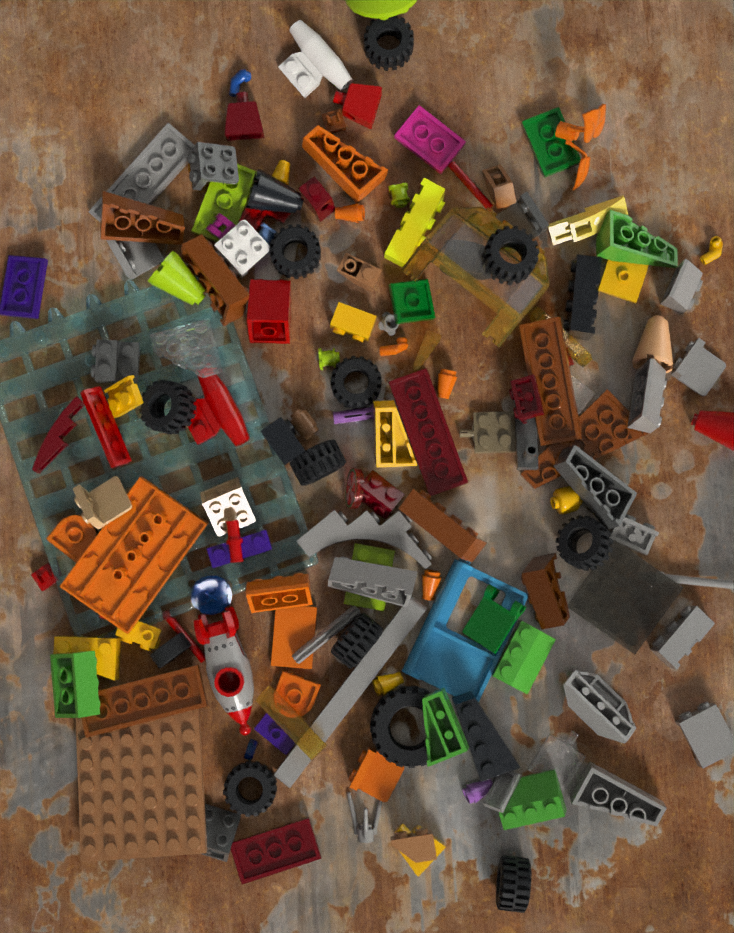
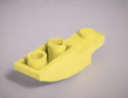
[548,196,628,245]

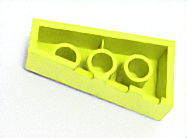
[384,178,446,269]

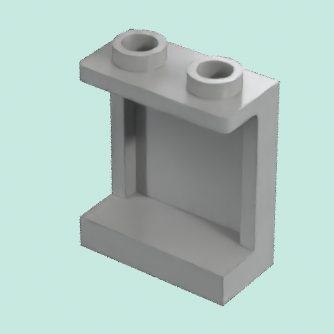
[675,701,734,768]

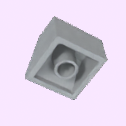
[660,259,703,314]

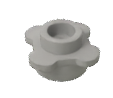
[378,312,399,336]

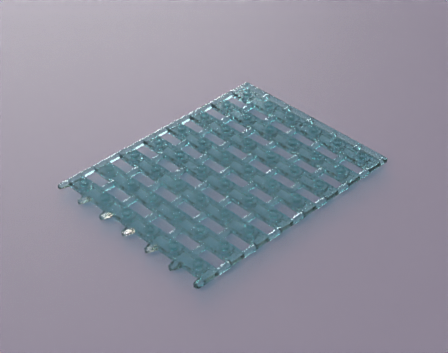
[0,277,319,638]

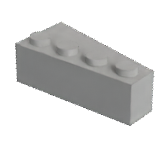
[327,557,418,608]
[570,761,667,826]

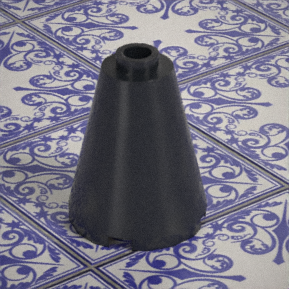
[245,168,304,213]

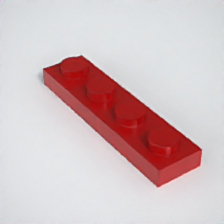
[80,386,132,468]

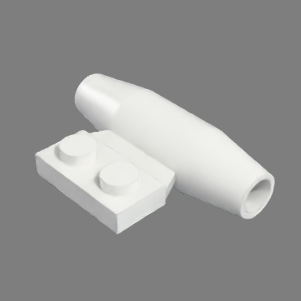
[278,20,353,98]

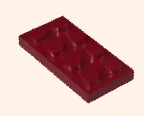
[231,817,322,885]

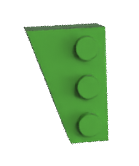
[422,688,469,767]

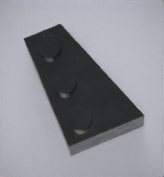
[261,417,305,465]

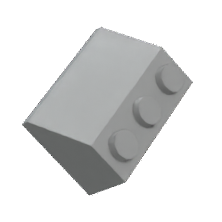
[627,358,667,433]

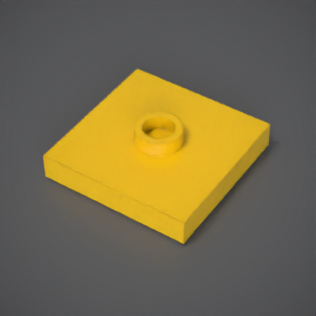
[598,260,649,303]

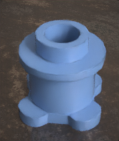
[258,222,278,247]

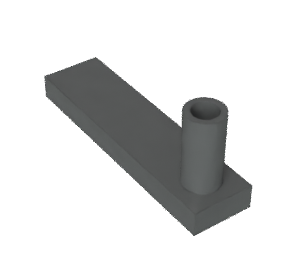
[514,400,538,470]

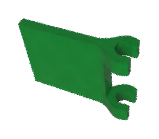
[462,584,526,654]

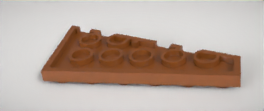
[520,389,649,489]

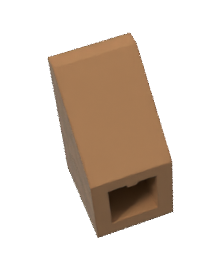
[337,253,382,293]
[390,828,437,863]

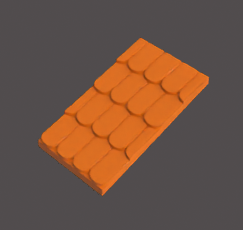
[59,476,209,634]

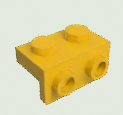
[115,621,161,651]

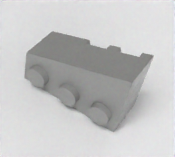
[650,606,715,669]

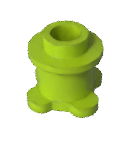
[388,183,411,208]
[318,348,340,370]

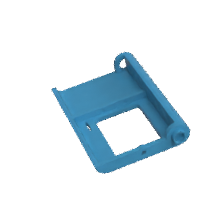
[402,558,528,702]

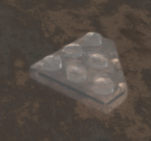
[150,318,223,378]
[446,472,502,534]

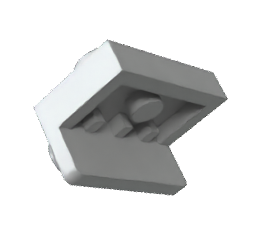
[610,514,659,556]

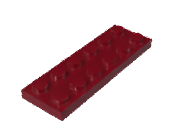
[388,368,468,496]

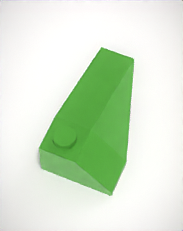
[596,210,678,268]

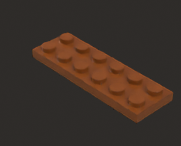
[519,317,582,446]
[81,665,208,738]

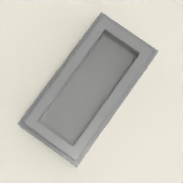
[483,771,521,813]

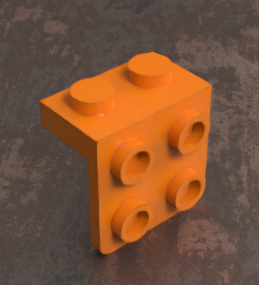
[348,747,404,802]

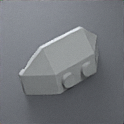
[563,670,636,744]

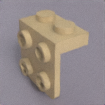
[72,476,132,530]

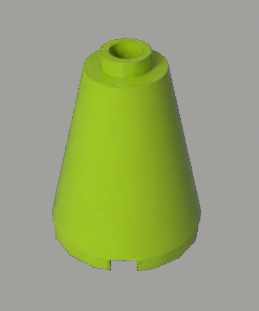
[148,251,206,305]

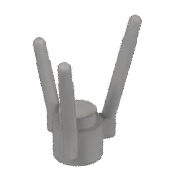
[347,792,382,843]

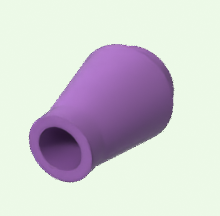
[462,779,493,804]

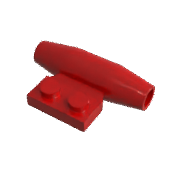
[187,367,250,447]

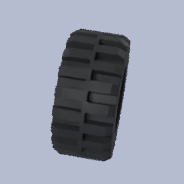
[370,685,431,768]

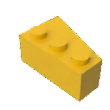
[373,400,417,467]
[53,636,121,681]

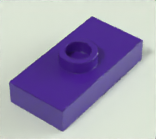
[254,712,299,755]

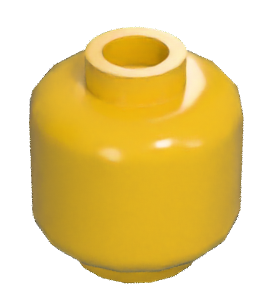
[550,486,582,515]

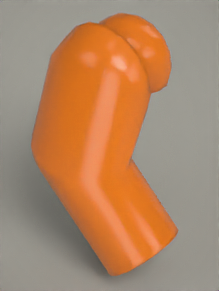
[379,337,409,356]

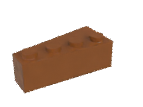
[100,191,185,245]
[180,234,249,327]
[399,489,487,562]

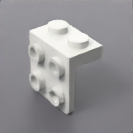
[214,220,270,279]

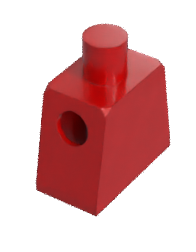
[333,83,382,129]

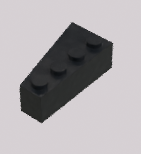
[562,254,602,341]
[452,691,520,782]

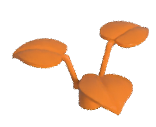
[555,104,606,191]

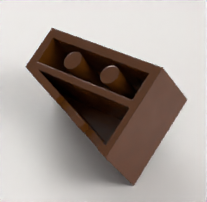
[521,553,570,630]

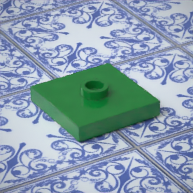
[388,279,436,324]

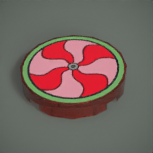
[345,468,364,509]

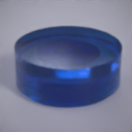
[244,738,258,761]

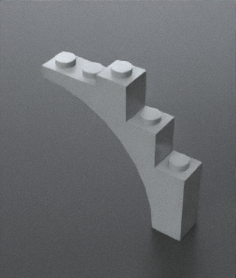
[296,510,432,569]

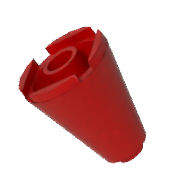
[691,410,734,451]

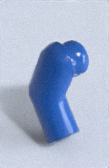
[229,69,252,97]

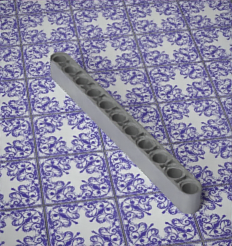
[273,596,427,788]

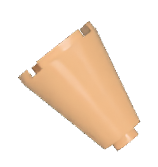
[632,315,673,373]

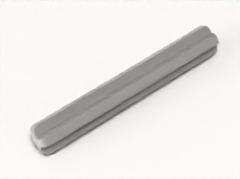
[292,606,361,664]

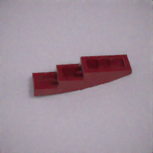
[32,396,85,474]

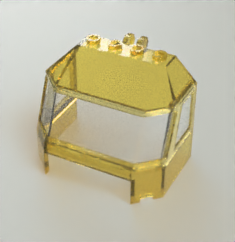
[401,207,550,348]

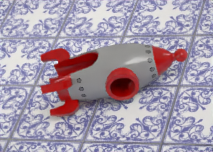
[194,606,254,736]

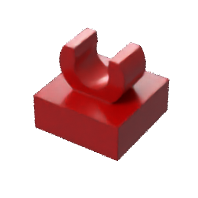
[31,563,61,592]

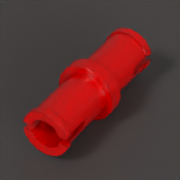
[226,520,243,563]

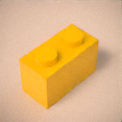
[330,302,377,343]

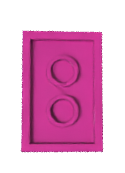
[394,105,466,175]

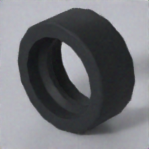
[150,632,191,669]

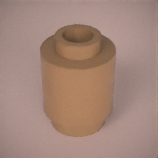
[290,409,319,440]

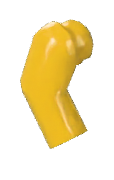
[700,236,723,265]

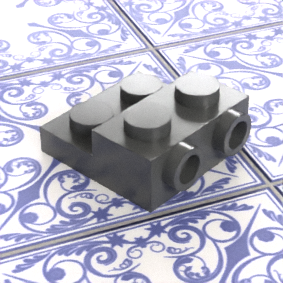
[91,340,140,384]

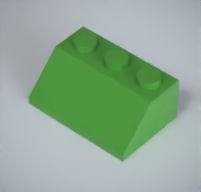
[492,620,556,694]
[50,651,100,718]
[499,769,567,830]

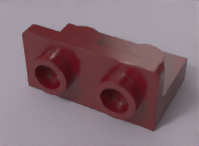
[509,374,544,424]

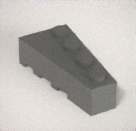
[553,445,637,530]

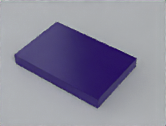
[0,255,48,319]

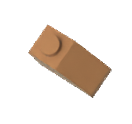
[482,164,516,209]

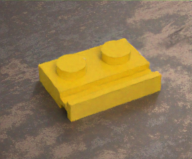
[104,375,144,418]

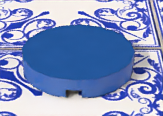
[190,576,232,615]

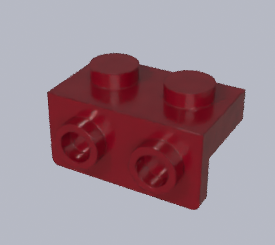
[355,470,405,519]

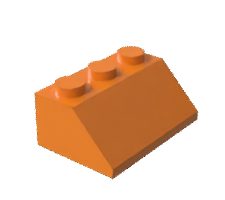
[246,573,313,613]

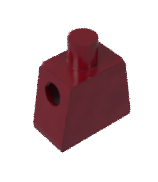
[225,92,265,141]
[297,176,335,222]

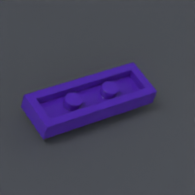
[207,530,273,568]

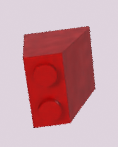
[247,279,291,344]

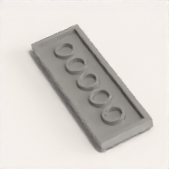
[88,123,195,222]

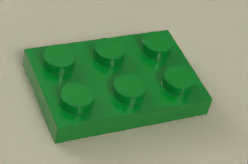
[521,107,581,178]

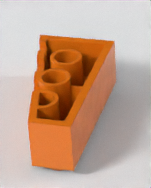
[302,125,388,203]

